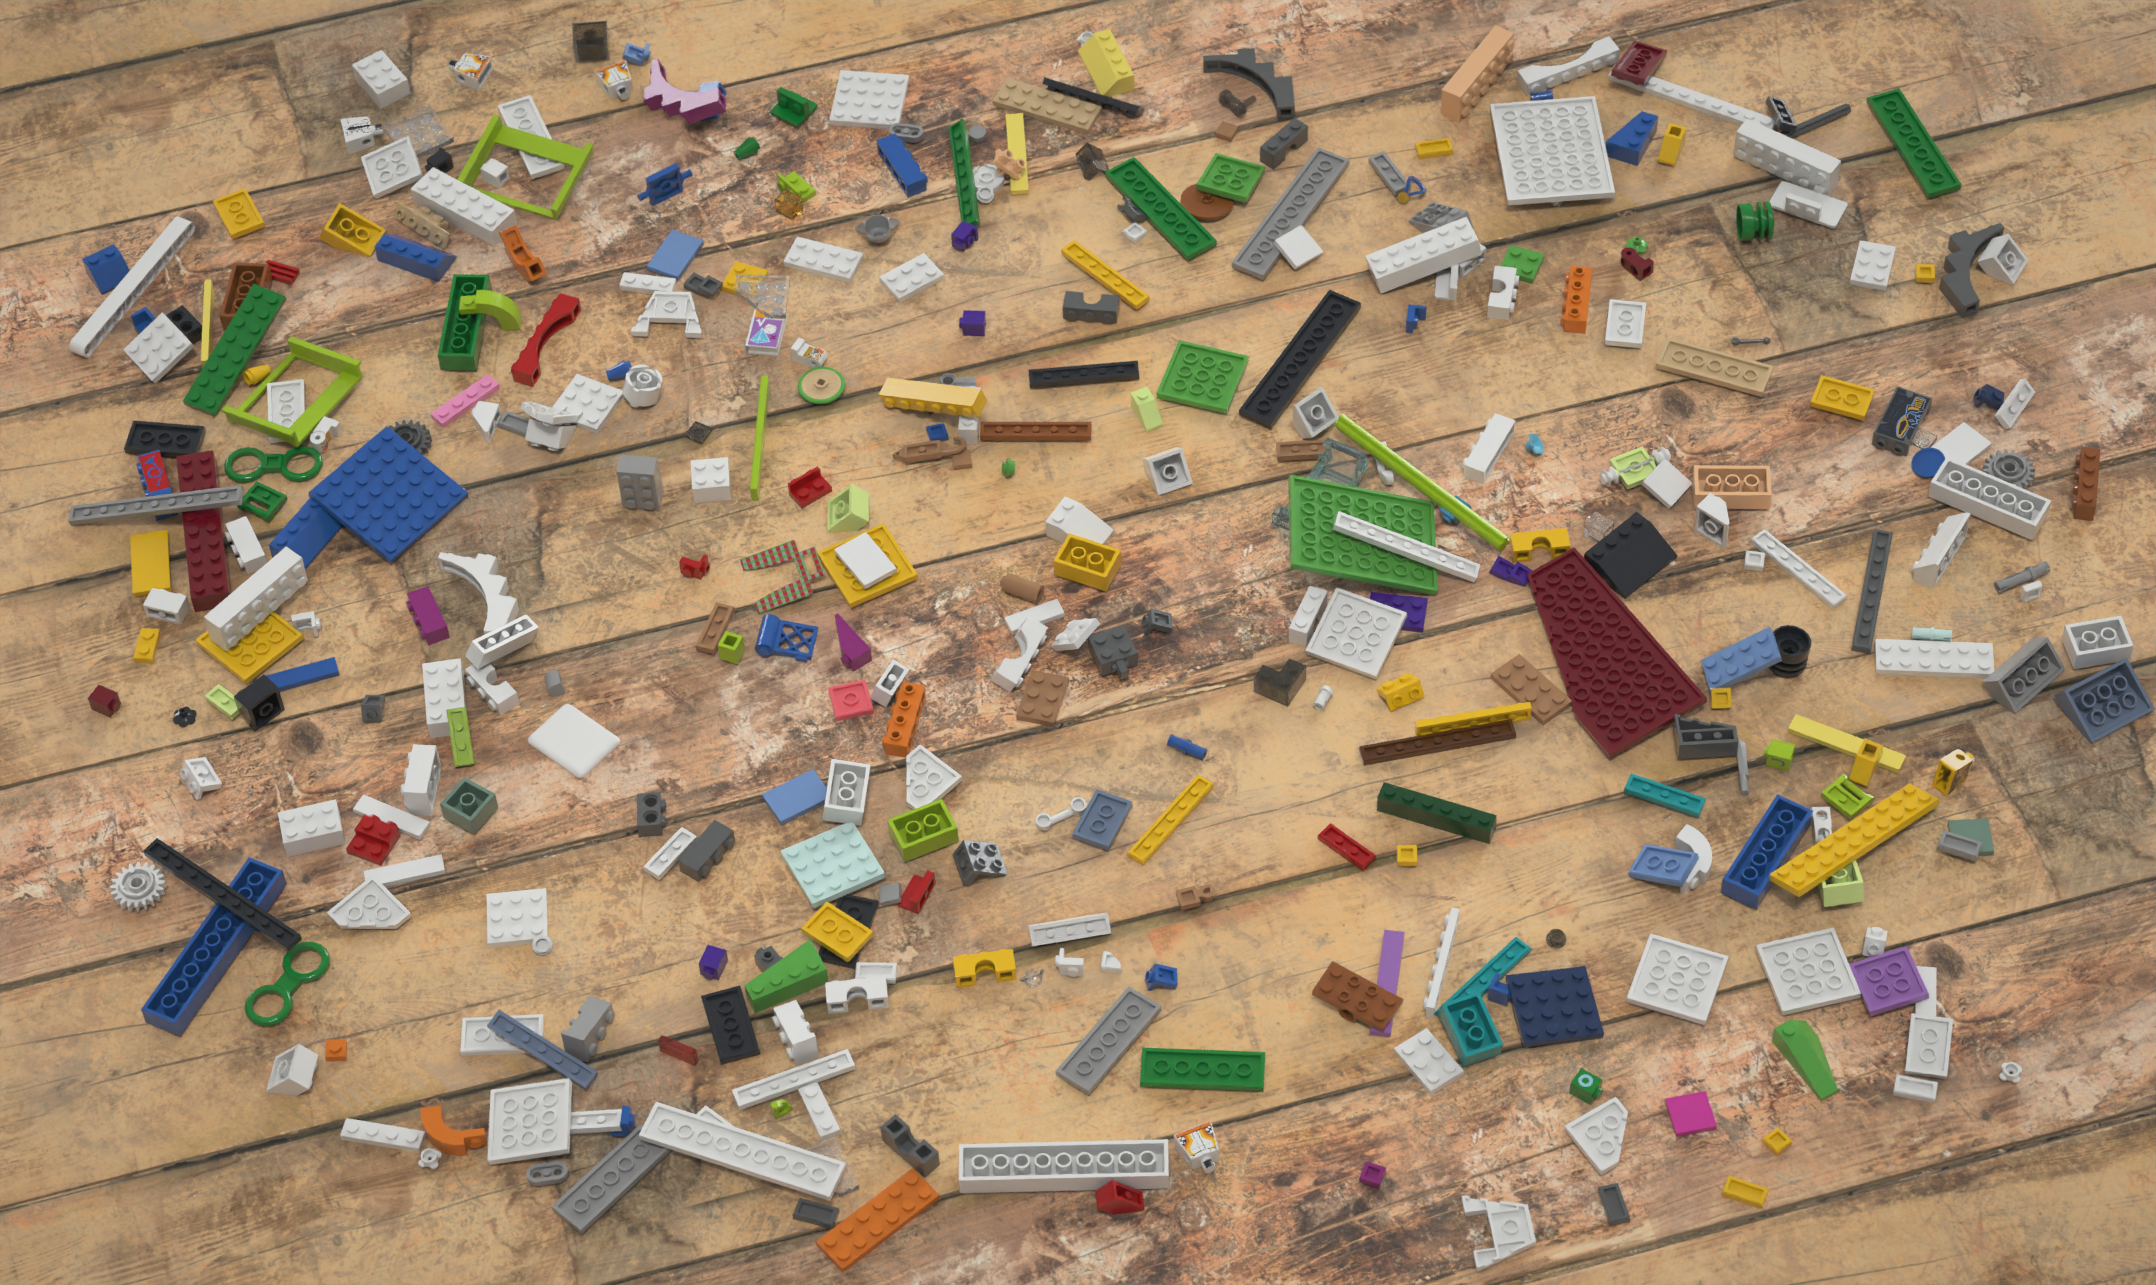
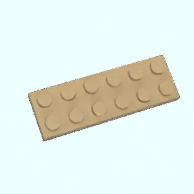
[993,77,1102,134]
[1656,337,1774,397]

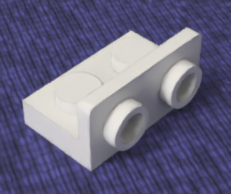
[180,757,222,800]

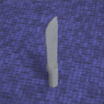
[1736,738,1749,795]

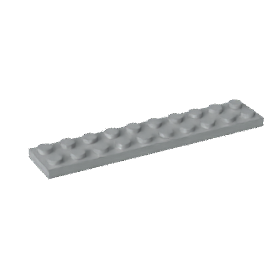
[1232,147,1349,280]

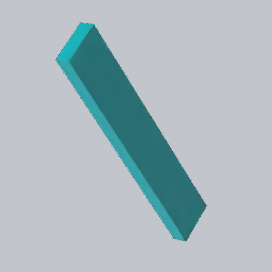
[1435,937,1531,1019]

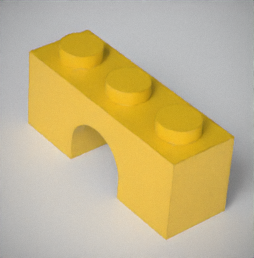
[1510,528,1570,563]
[953,949,1017,988]

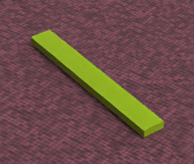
[750,375,770,501]

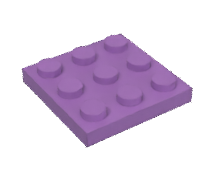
[1849,946,1929,1016]

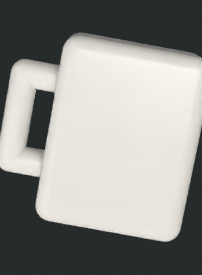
[528,704,620,778]

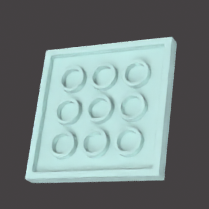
[780,823,886,909]

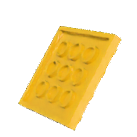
[817,523,918,608]
[196,611,304,685]

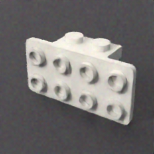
[1770,181,1848,228]

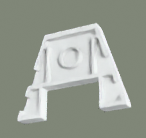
[631,291,702,338]
[1461,1196,1536,1271]

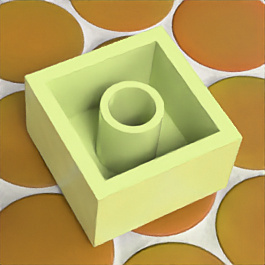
[1817,860,1864,907]

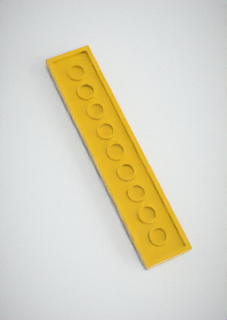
[1769,783,1939,897]

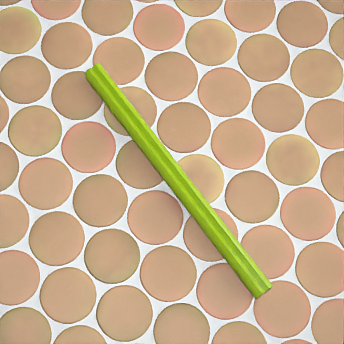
[1334,414,1510,552]

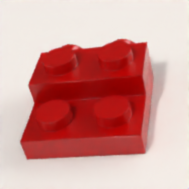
[346,814,401,866]

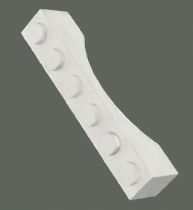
[1517,36,1620,96]

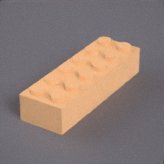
[1441,26,1515,122]

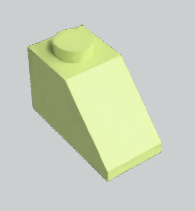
[1130,387,1163,432]

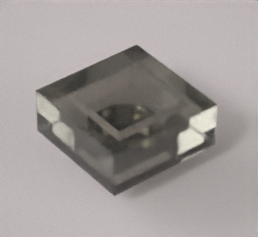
[686,421,712,444]

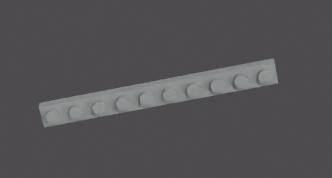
[68,485,244,525]

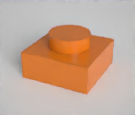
[325,1039,347,1062]

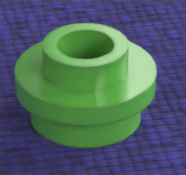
[1002,458,1015,477]

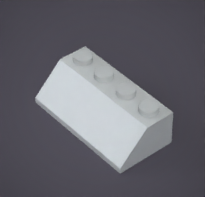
[1912,512,1971,589]

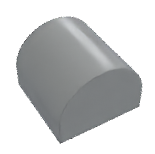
[544,669,565,697]

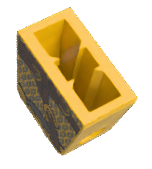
[1931,749,1975,797]

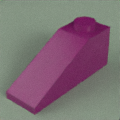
[835,613,872,672]

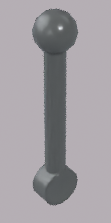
[1732,337,1771,345]

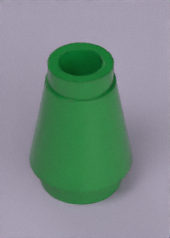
[733,137,760,160]

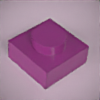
[1359,1161,1386,1189]

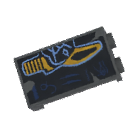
[1872,386,1932,456]

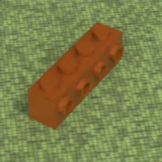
[2072,447,2100,521]

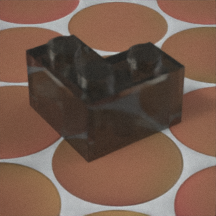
[1254,658,1306,707]

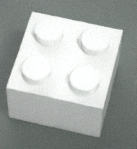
[691,457,732,503]

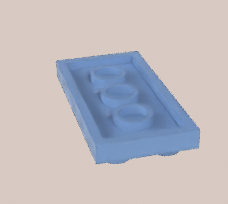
[1701,627,1782,691]

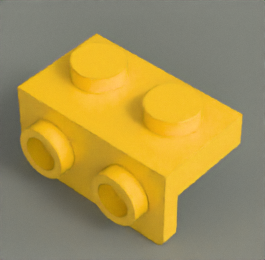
[1376,673,1424,711]

